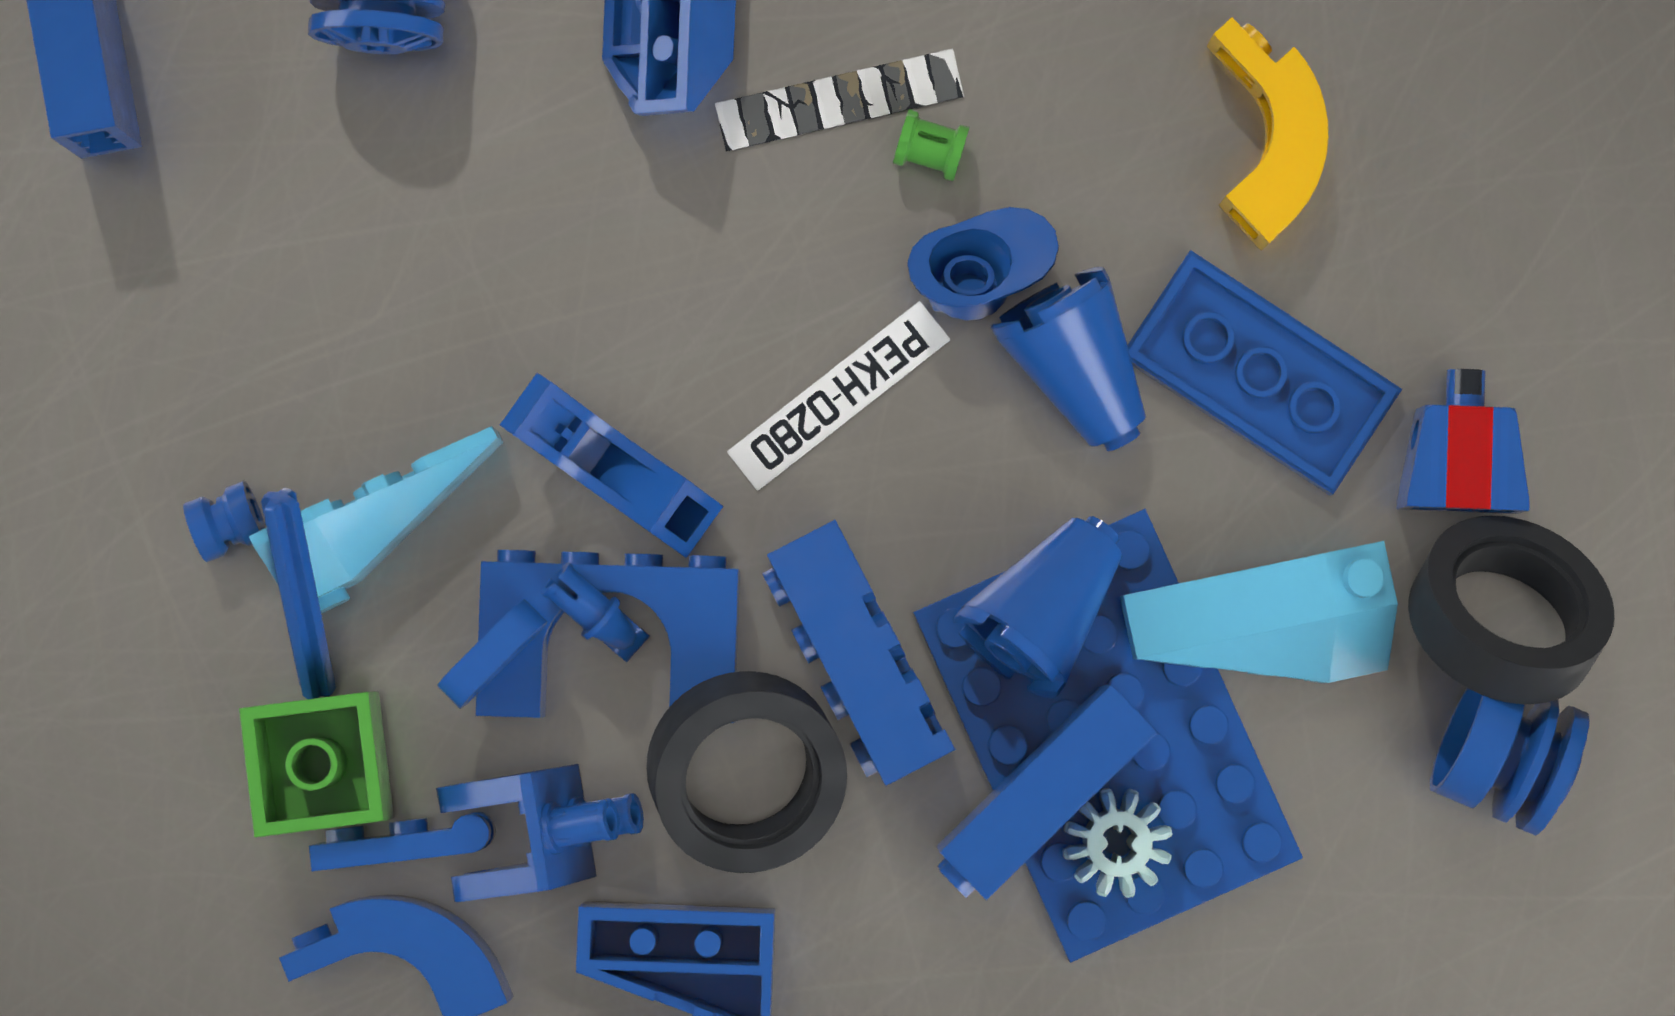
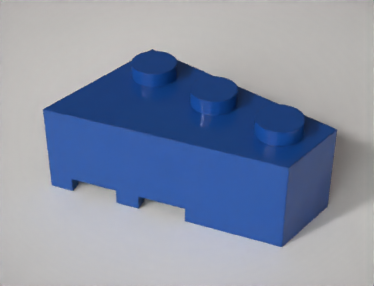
[576,902,775,1016]

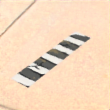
[715,48,964,152]

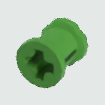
[893,109,970,182]

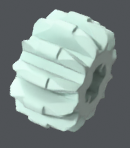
[1062,788,1172,898]

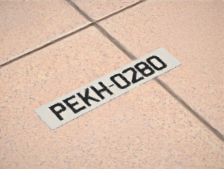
[727,301,950,491]

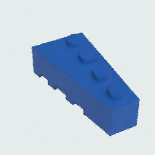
[762,520,956,786]

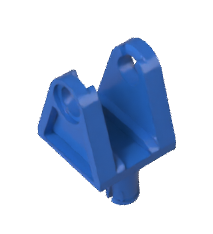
[436,764,644,902]

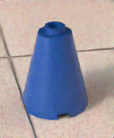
[990,266,1146,451]
[953,516,1122,699]

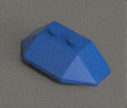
[602,0,736,116]

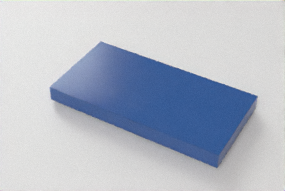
[1127,250,1402,496]

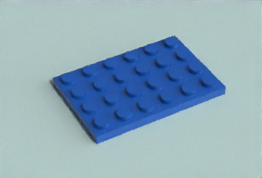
[913,509,1303,963]

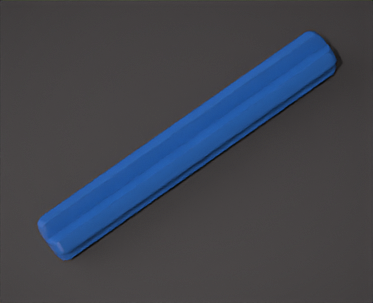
[261,488,336,699]

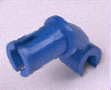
[541,562,650,662]

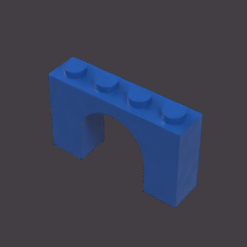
[475,550,740,724]

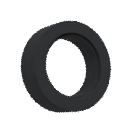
[1408,515,1615,705]
[646,671,847,873]

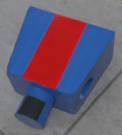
[1396,369,1530,514]

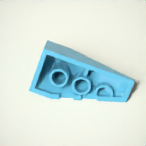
[249,426,503,613]
[1120,541,1398,683]

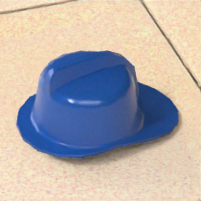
[907,207,1059,321]

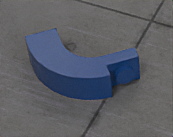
[500,372,723,558]
[279,895,514,1016]

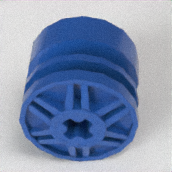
[308,0,445,54]
[1430,688,1590,836]

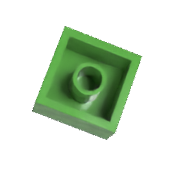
[239,691,394,838]

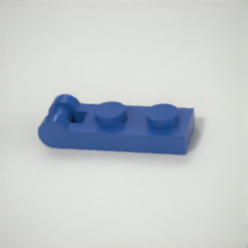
[309,812,496,872]

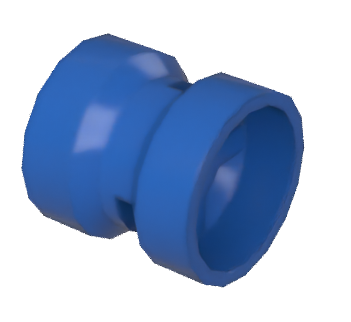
[183,481,266,562]

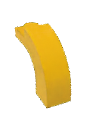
[1207,17,1329,251]

